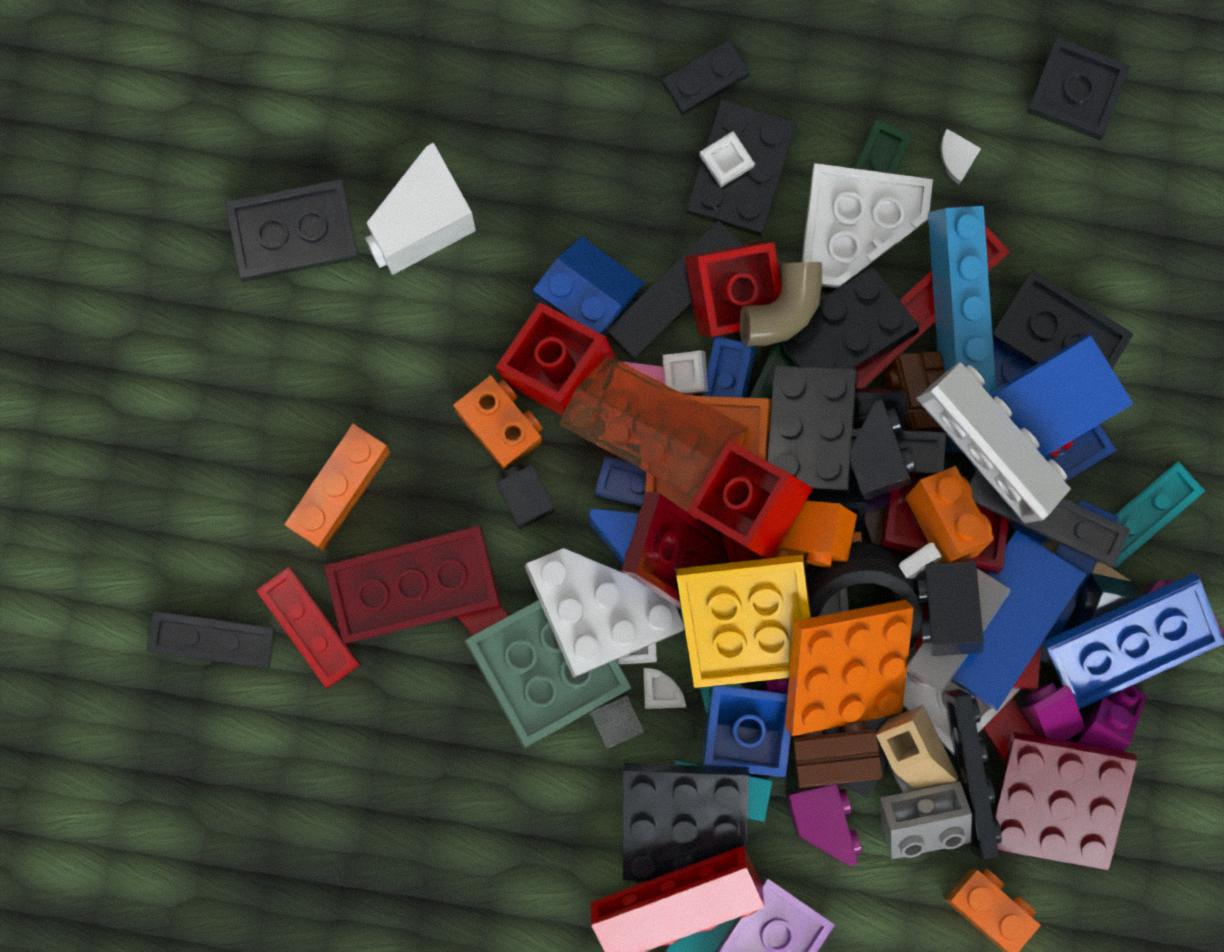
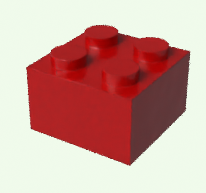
[685,242,782,337]
[496,302,616,421]
[686,439,813,559]

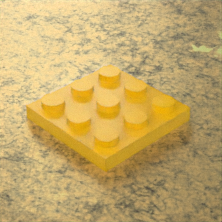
[676,555,811,688]

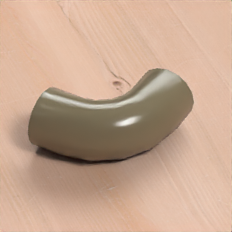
[740,262,823,347]

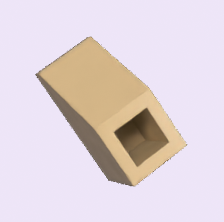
[876,705,959,790]

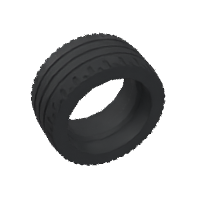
[805,541,923,649]

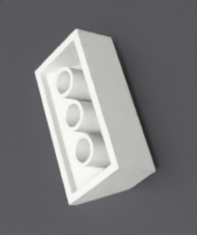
[916,362,1071,523]

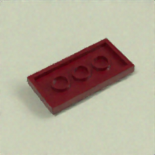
[622,492,730,610]
[324,526,502,644]

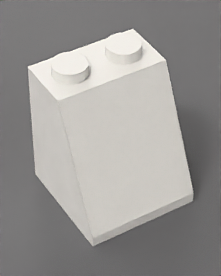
[365,143,476,275]

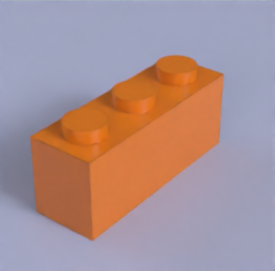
[284,424,390,552]

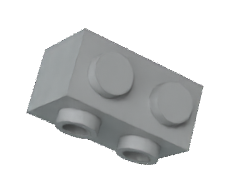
[880,781,972,860]

